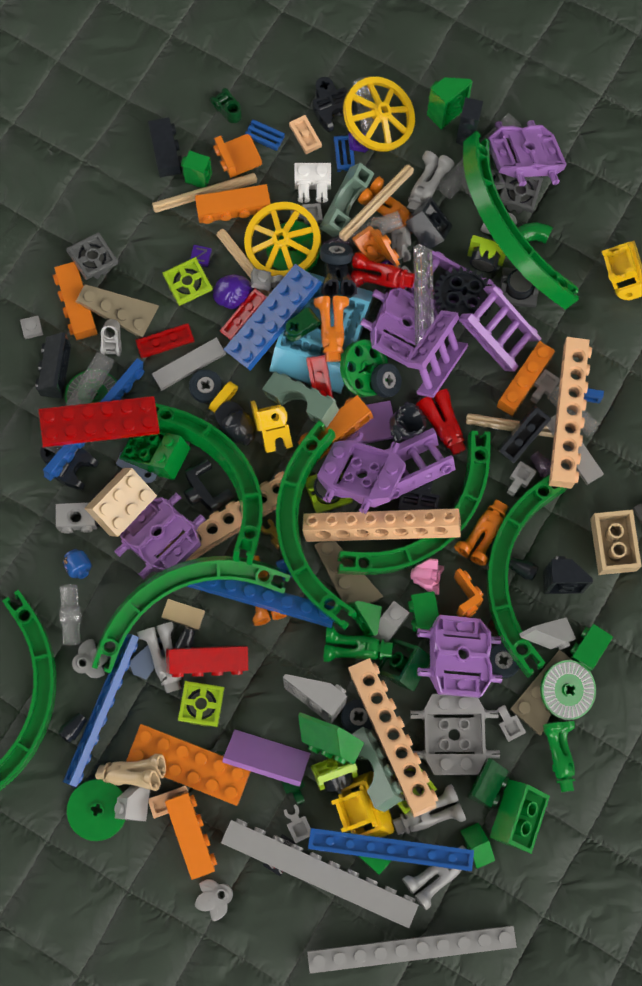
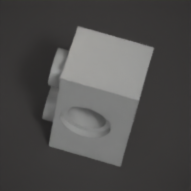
[56,502,97,534]

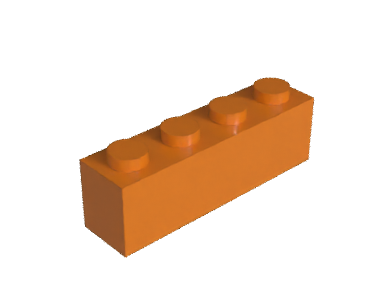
[195,184,270,224]
[53,262,98,340]
[497,341,555,417]
[298,395,374,462]
[165,791,218,880]

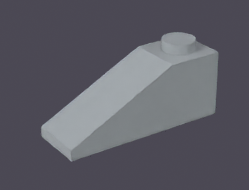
[520,618,576,650]

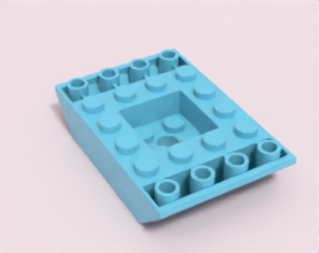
[269,272,374,394]

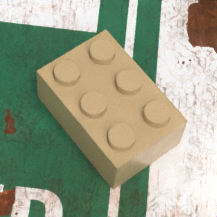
[84,468,157,537]
[590,510,642,575]

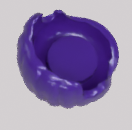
[213,274,254,309]

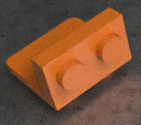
[213,134,262,178]
[352,225,400,267]
[454,568,483,618]

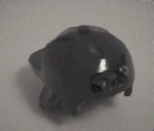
[215,401,255,446]
[389,402,427,442]

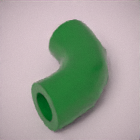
[518,222,553,244]

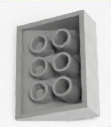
[283,674,347,724]

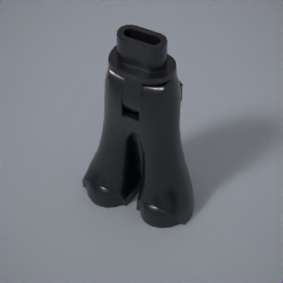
[321,262,357,298]

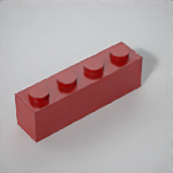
[166,645,248,677]

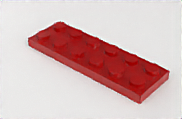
[38,396,159,447]

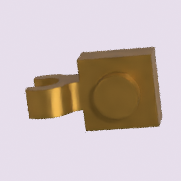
[261,519,280,549]

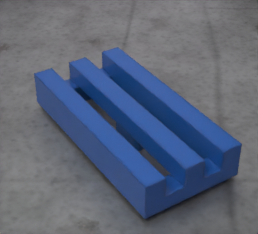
[245,120,285,151]
[334,135,355,172]

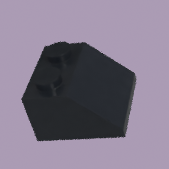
[405,197,452,251]

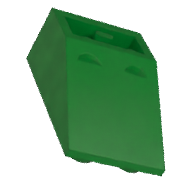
[119,431,190,480]

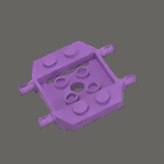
[488,120,567,186]
[360,288,438,366]
[317,431,406,514]
[114,493,206,580]
[417,615,502,698]

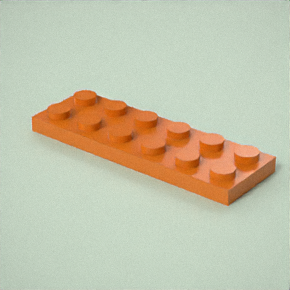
[126,724,251,806]

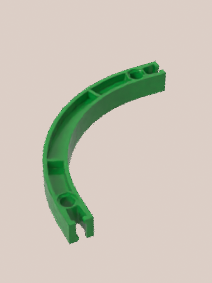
[463,131,579,310]
[155,403,263,566]
[276,421,357,630]
[337,431,490,575]
[487,475,567,678]
[92,556,291,674]
[0,590,56,791]

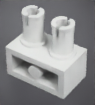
[294,163,331,203]

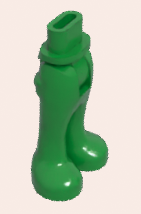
[323,626,393,662]
[543,721,575,792]

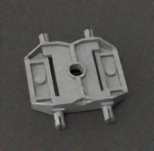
[410,694,500,775]

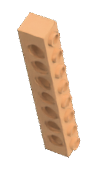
[549,337,592,489]
[159,471,284,561]
[302,509,461,542]
[348,658,438,818]

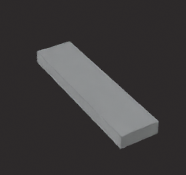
[152,337,226,391]
[546,415,604,485]

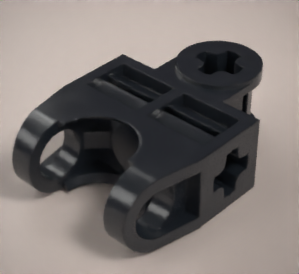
[312,77,356,132]
[40,445,99,490]
[398,481,440,511]

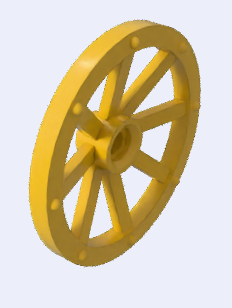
[343,77,415,152]
[244,202,321,277]

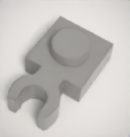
[284,804,311,844]

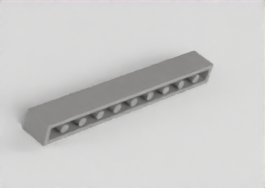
[221,818,419,928]
[307,926,517,973]

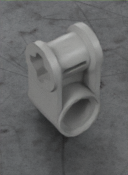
[100,319,122,357]

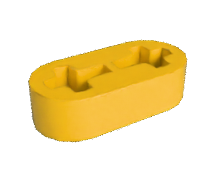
[209,381,238,413]

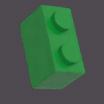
[181,150,212,188]
[407,591,439,634]
[570,624,613,671]

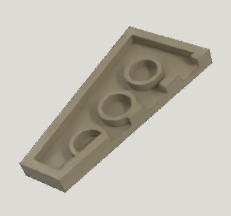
[75,284,159,338]
[314,541,383,613]
[510,650,572,736]

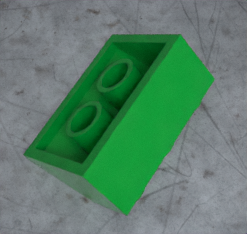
[427,77,473,130]
[298,712,364,765]
[489,780,550,854]

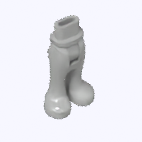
[407,151,455,212]
[137,622,181,693]
[392,784,466,835]
[402,845,466,910]

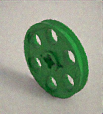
[340,340,388,397]

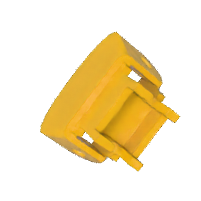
[602,241,642,301]
[251,400,293,453]
[331,771,394,838]

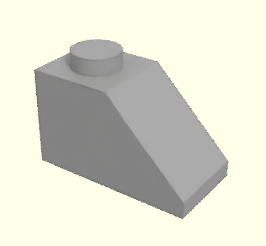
[372,601,409,642]
[115,785,150,821]

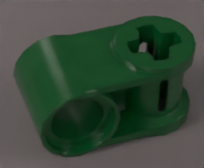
[210,88,242,123]
[285,307,321,342]

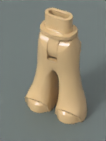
[95,754,166,791]

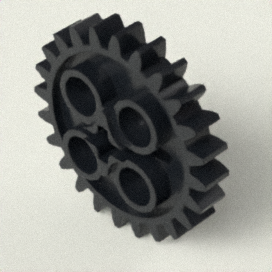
[433,266,493,324]

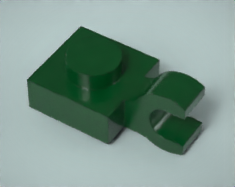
[281,781,305,805]

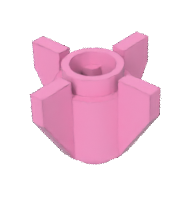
[410,558,444,595]

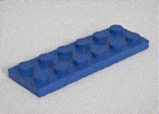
[223,264,322,371]

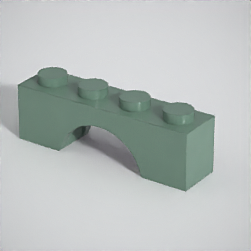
[319,163,374,237]
[262,372,339,428]
[352,727,404,812]

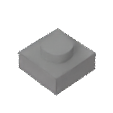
[20,316,43,339]

